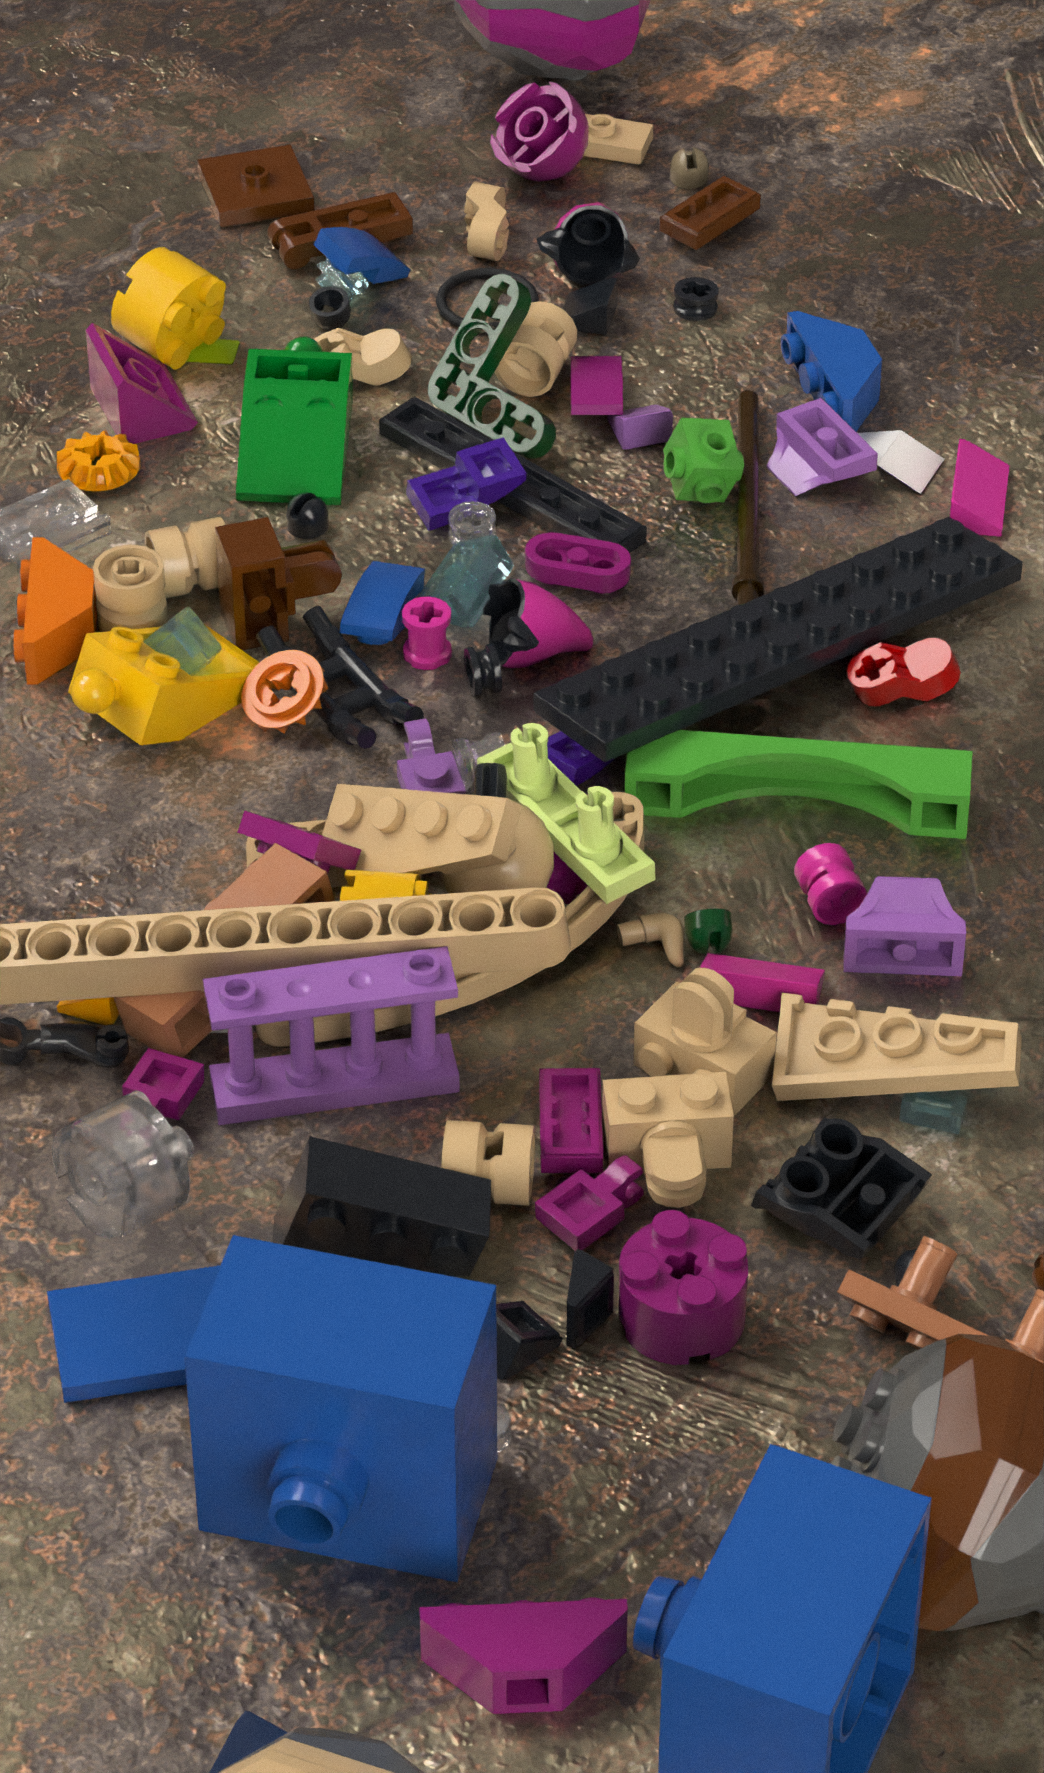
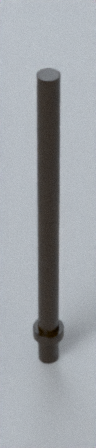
[732,390,764,605]

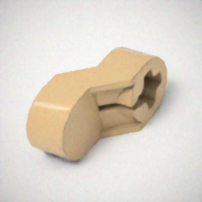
[464,182,509,261]
[314,328,412,386]

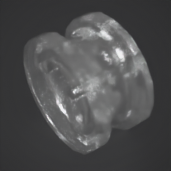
[448,501,496,552]

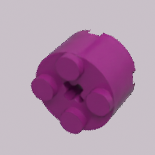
[618,1210,748,1365]

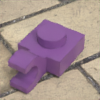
[397,718,466,794]

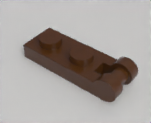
[267,192,413,270]

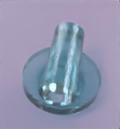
[315,257,369,302]

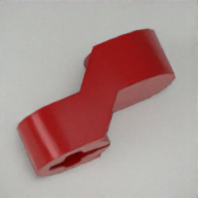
[847,638,961,706]

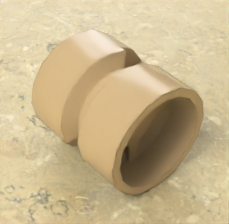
[495,301,577,397]
[145,516,225,599]
[93,544,168,632]
[441,1120,535,1206]

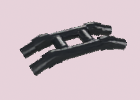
[256,606,424,749]

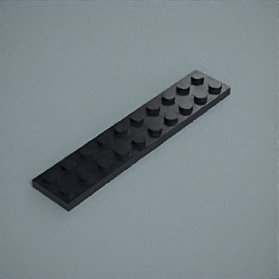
[533,517,1023,762]

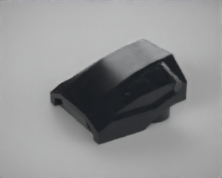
[750,1117,932,1259]

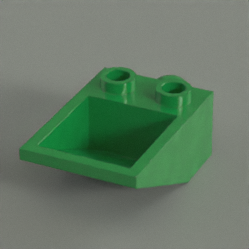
[236,336,353,505]

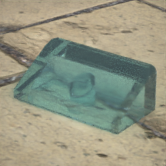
[417,535,513,628]

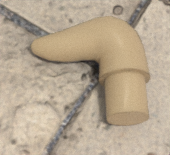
[617,913,684,968]

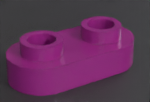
[525,532,631,594]

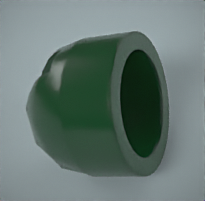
[684,908,733,955]

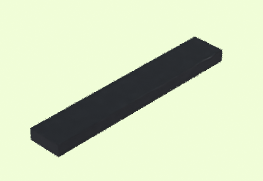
[379,396,647,553]

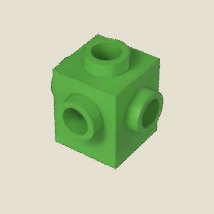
[663,417,744,503]

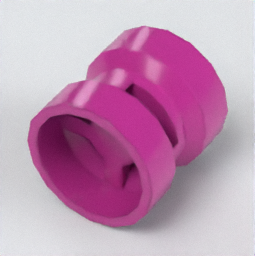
[794,843,867,925]

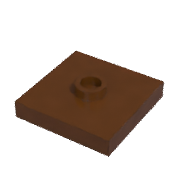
[197,144,315,227]

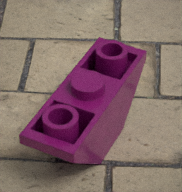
[419,1597,628,1714]

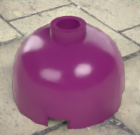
[490,82,589,182]

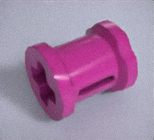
[402,596,452,670]

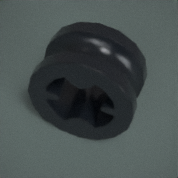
[673,277,719,321]
[464,643,502,697]

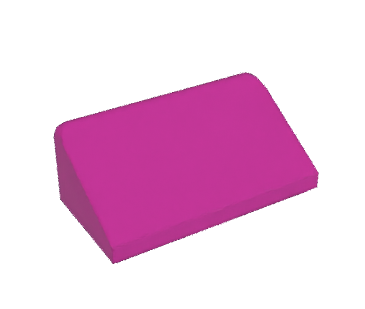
[950,439,1010,537]
[700,953,825,1012]

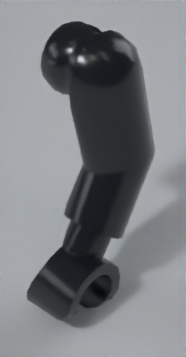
[0,1017,129,1068]

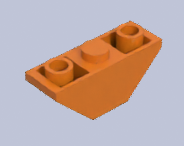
[14,537,98,685]

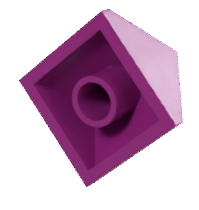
[86,323,198,444]

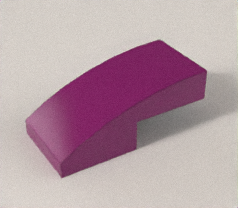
[571,356,623,415]

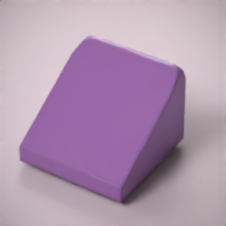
[607,404,673,450]

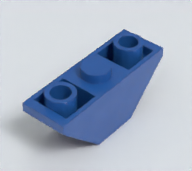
[781,311,882,432]

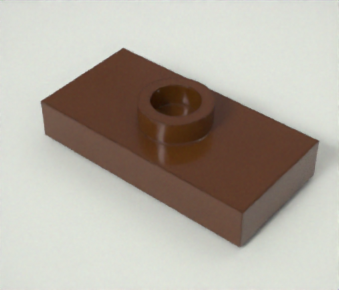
[659,176,761,250]

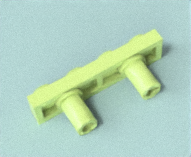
[477,723,656,904]

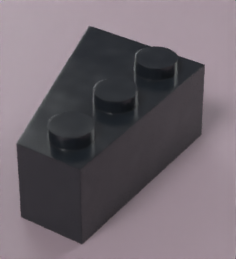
[272,1136,491,1276]

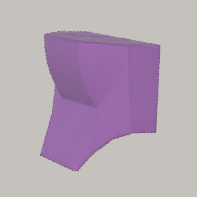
[766,398,878,497]
[843,876,966,976]

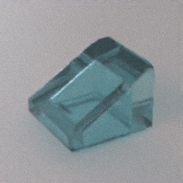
[143,607,222,676]

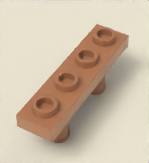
[837,1236,1044,1364]

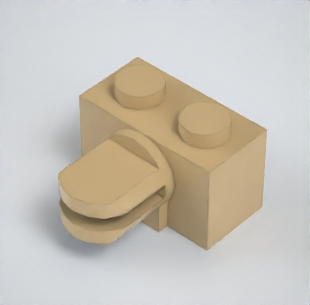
[634,968,777,1116]
[602,1072,734,1208]

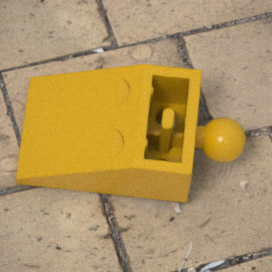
[68,623,260,745]

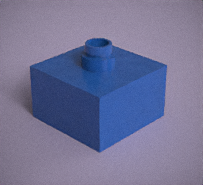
[184,1235,498,1583]
[633,1444,932,1773]

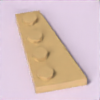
[322,784,522,898]
[772,993,1022,1101]

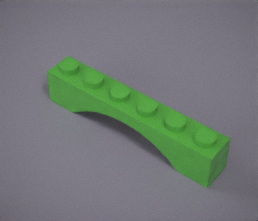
[625,730,973,839]

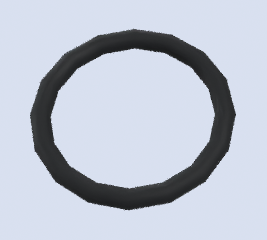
[436,267,539,333]

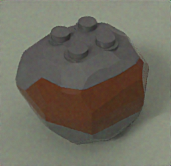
[830,1334,1044,1631]

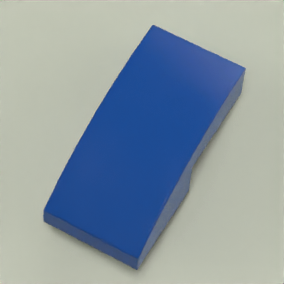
[314,227,411,284]
[340,561,425,645]

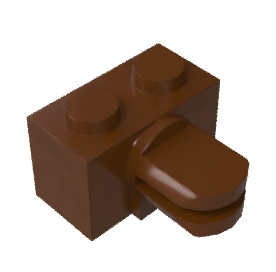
[215,517,342,650]

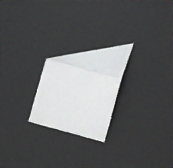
[858,430,944,494]

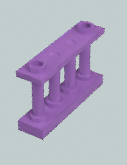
[203,946,460,1125]

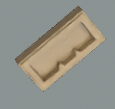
[583,114,653,165]

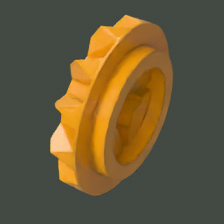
[57,429,140,491]

